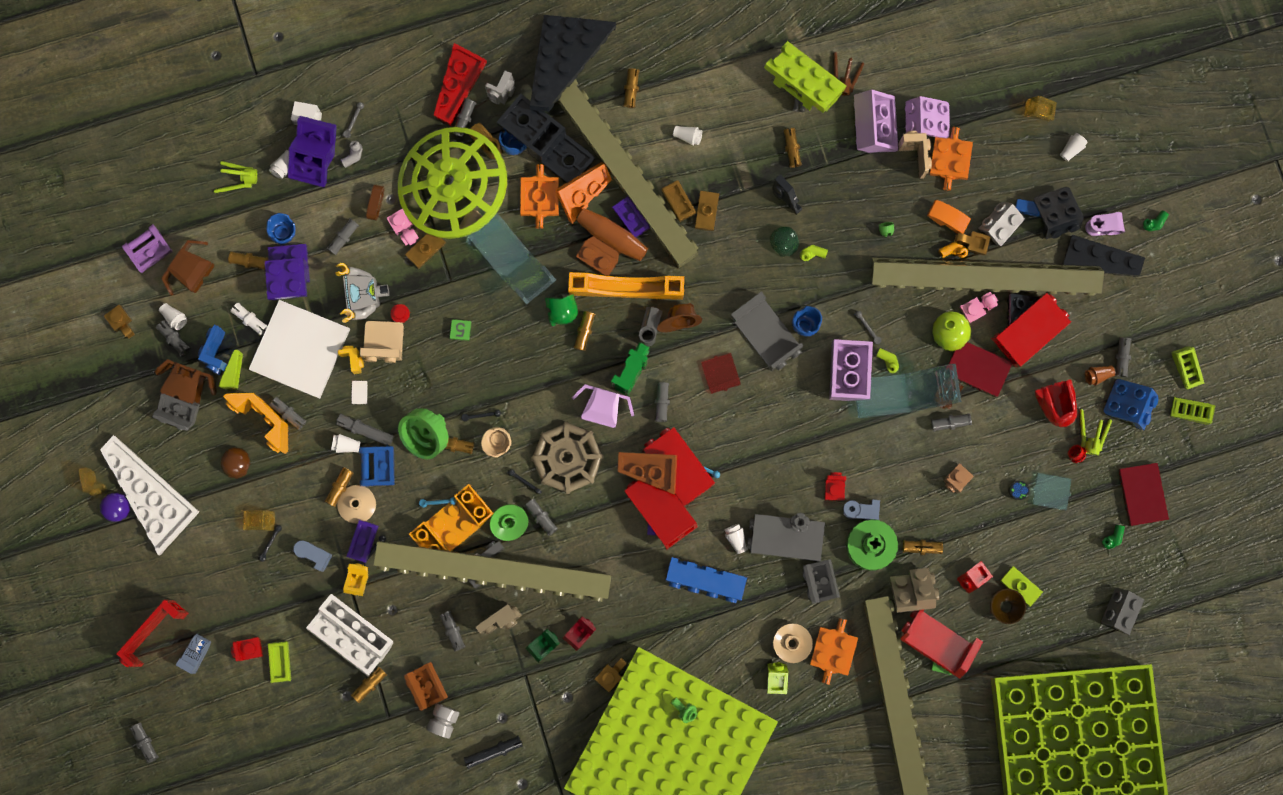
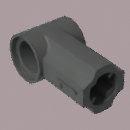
[639,307,662,347]

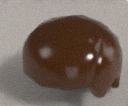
[221,447,251,479]

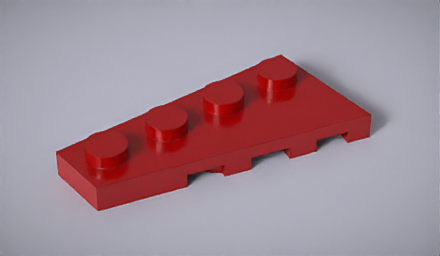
[434,43,487,126]

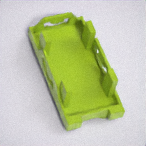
[764,41,846,113]

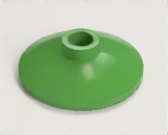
[490,504,528,541]

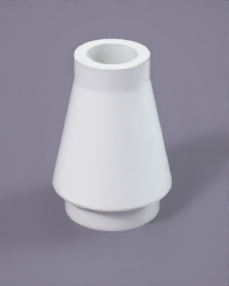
[673,126,702,146]
[1060,133,1087,162]
[269,150,289,179]
[159,303,187,330]
[331,434,360,453]
[725,524,747,554]

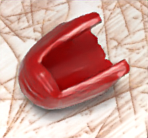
[1035,380,1077,427]

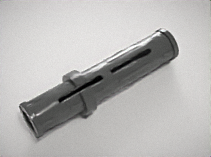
[336,414,394,446]

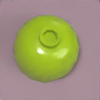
[932,311,971,351]

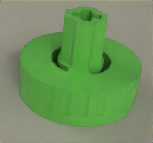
[398,408,449,459]
[846,519,898,571]

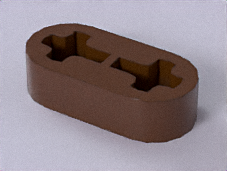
[366,184,385,221]

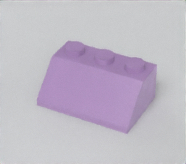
[854,90,898,153]
[829,339,873,401]

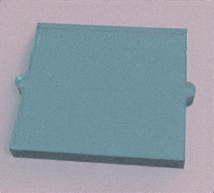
[1033,473,1071,510]

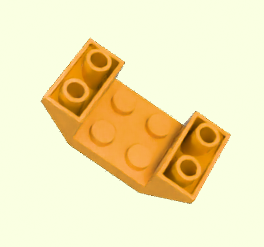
[223,393,288,454]
[409,484,494,551]

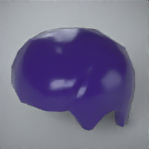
[100,493,130,522]

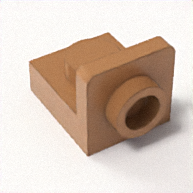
[943,463,974,494]

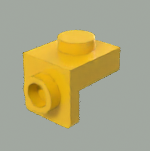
[338,346,364,374]
[343,563,368,596]

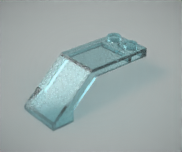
[467,213,556,305]
[856,364,962,418]

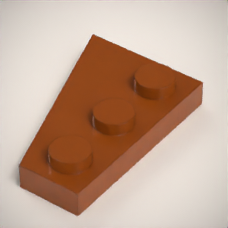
[618,452,677,494]

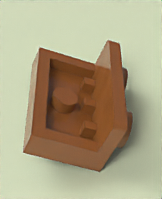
[404,662,448,711]

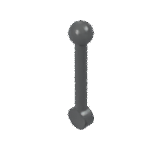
[343,102,364,138]
[855,311,881,345]

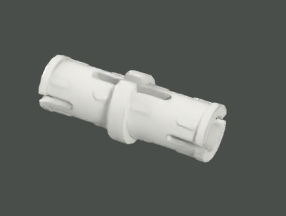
[231,303,267,335]

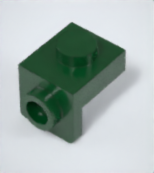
[526,629,560,663]

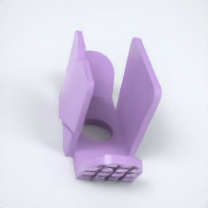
[572,384,634,428]

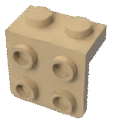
[898,131,932,179]
[360,321,404,363]

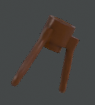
[833,52,864,96]

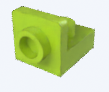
[767,662,788,694]

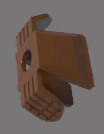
[162,240,215,296]
[154,359,217,404]

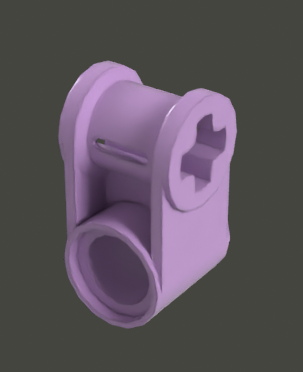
[1085,212,1125,236]

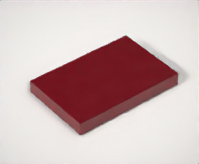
[944,342,1013,398]
[1118,463,1169,526]

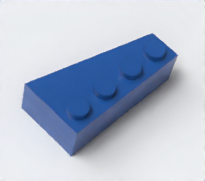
[665,557,747,603]

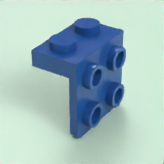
[198,325,227,375]
[1104,379,1158,430]

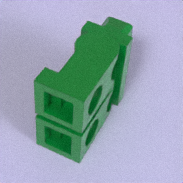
[611,342,649,396]

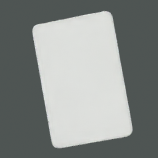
[352,381,367,404]

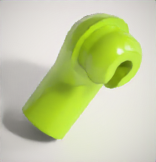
[800,245,828,261]

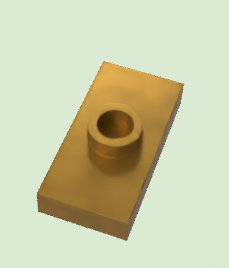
[661,180,696,223]
[695,191,719,231]
[405,234,446,269]

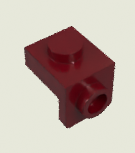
[563,616,596,651]

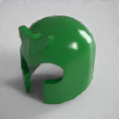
[545,294,578,326]

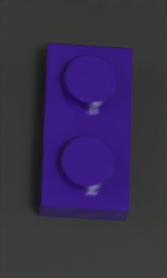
[612,197,650,237]
[347,520,379,563]

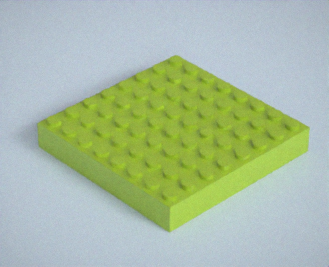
[564,647,778,795]
[991,664,1168,795]

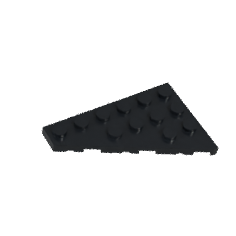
[530,15,616,112]

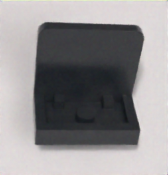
[1034,187,1084,239]

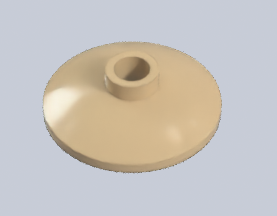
[337,485,376,524]
[773,624,812,663]

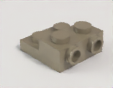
[890,568,939,613]
[476,604,522,635]

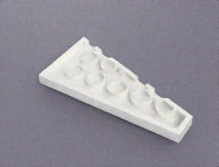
[100,435,199,555]

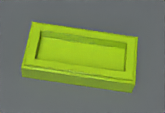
[268,642,291,683]

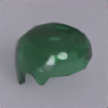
[770,226,799,257]

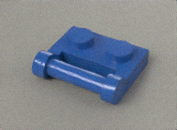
[359,446,395,487]

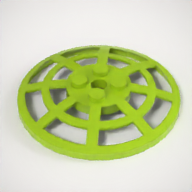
[398,127,507,239]

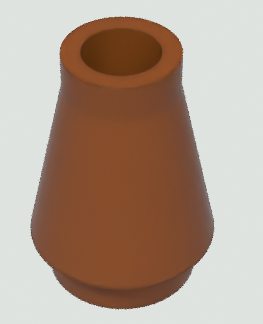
[1085,365,1115,386]

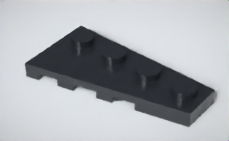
[1062,235,1145,277]

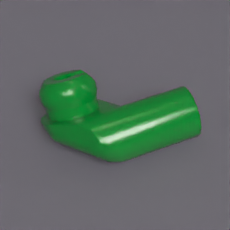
[1143,210,1169,231]
[1102,525,1125,549]

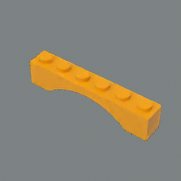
[569,272,684,300]

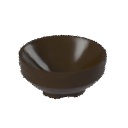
[990,589,1026,624]

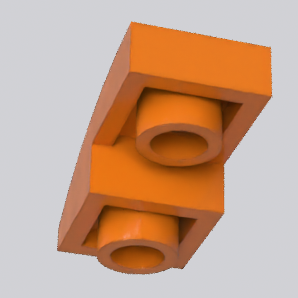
[927,200,971,234]

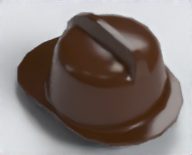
[657,303,702,332]

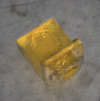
[1024,96,1057,121]
[78,468,107,496]
[243,510,275,531]

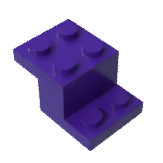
[288,116,337,187]
[265,244,310,300]

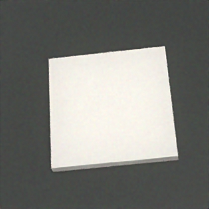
[249,300,350,399]

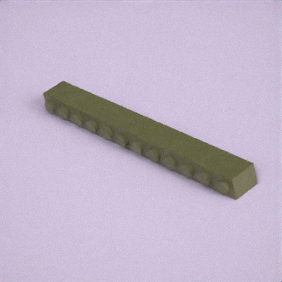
[557,79,698,268]
[870,258,1104,296]
[374,541,611,602]
[863,596,929,795]

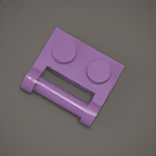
[122,224,173,273]

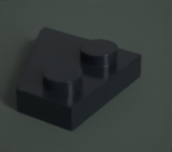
[772,174,802,215]

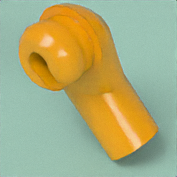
[938,242,968,258]

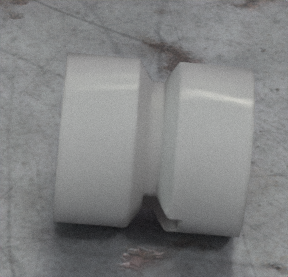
[426,703,460,739]

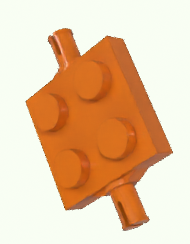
[930,127,973,191]
[520,164,559,229]
[810,618,858,685]

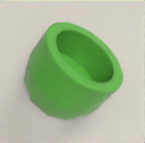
[879,222,894,237]

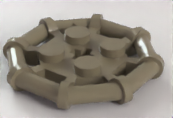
[531,422,604,494]

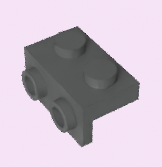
[152,393,200,430]
[803,559,840,604]
[1101,587,1144,635]

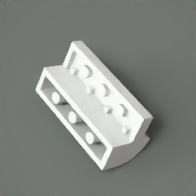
[306,594,393,676]

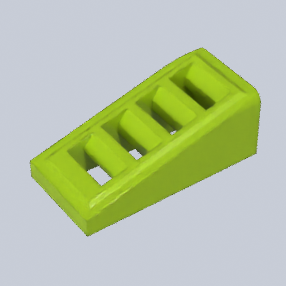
[1171,346,1204,389]
[219,350,243,391]
[1170,397,1215,425]

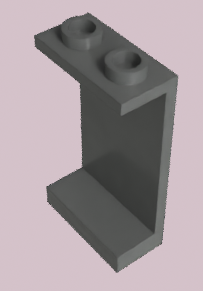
[730,291,804,371]
[747,514,825,562]

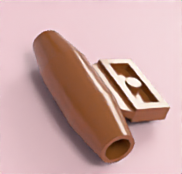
[576,208,648,276]

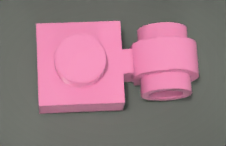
[387,208,418,245]
[959,292,998,324]

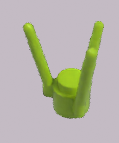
[214,161,257,193]
[1080,409,1112,455]

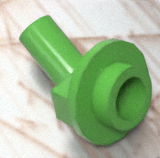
[671,697,697,723]

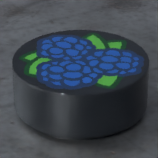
[1009,481,1029,500]

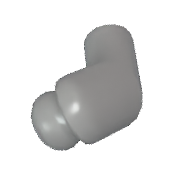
[341,141,363,168]

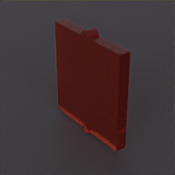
[701,353,741,394]

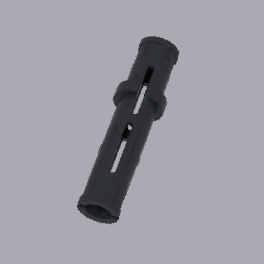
[464,735,523,769]

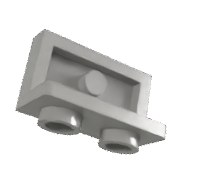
[485,71,516,105]
[978,202,1025,247]

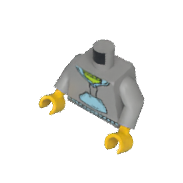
[335,263,389,323]

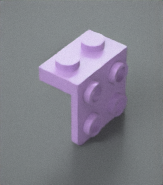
[905,96,950,138]

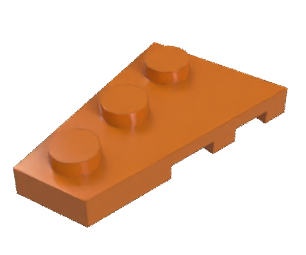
[555,162,612,224]

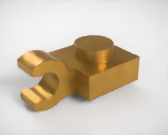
[954,231,991,256]
[104,305,135,339]
[595,658,627,692]

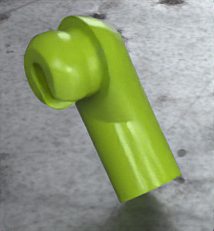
[876,348,899,373]

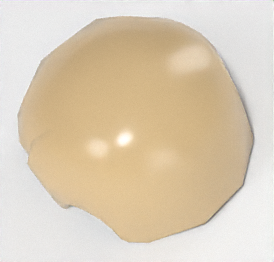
[481,427,511,457]

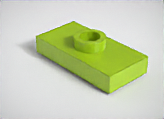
[1000,566,1043,607]

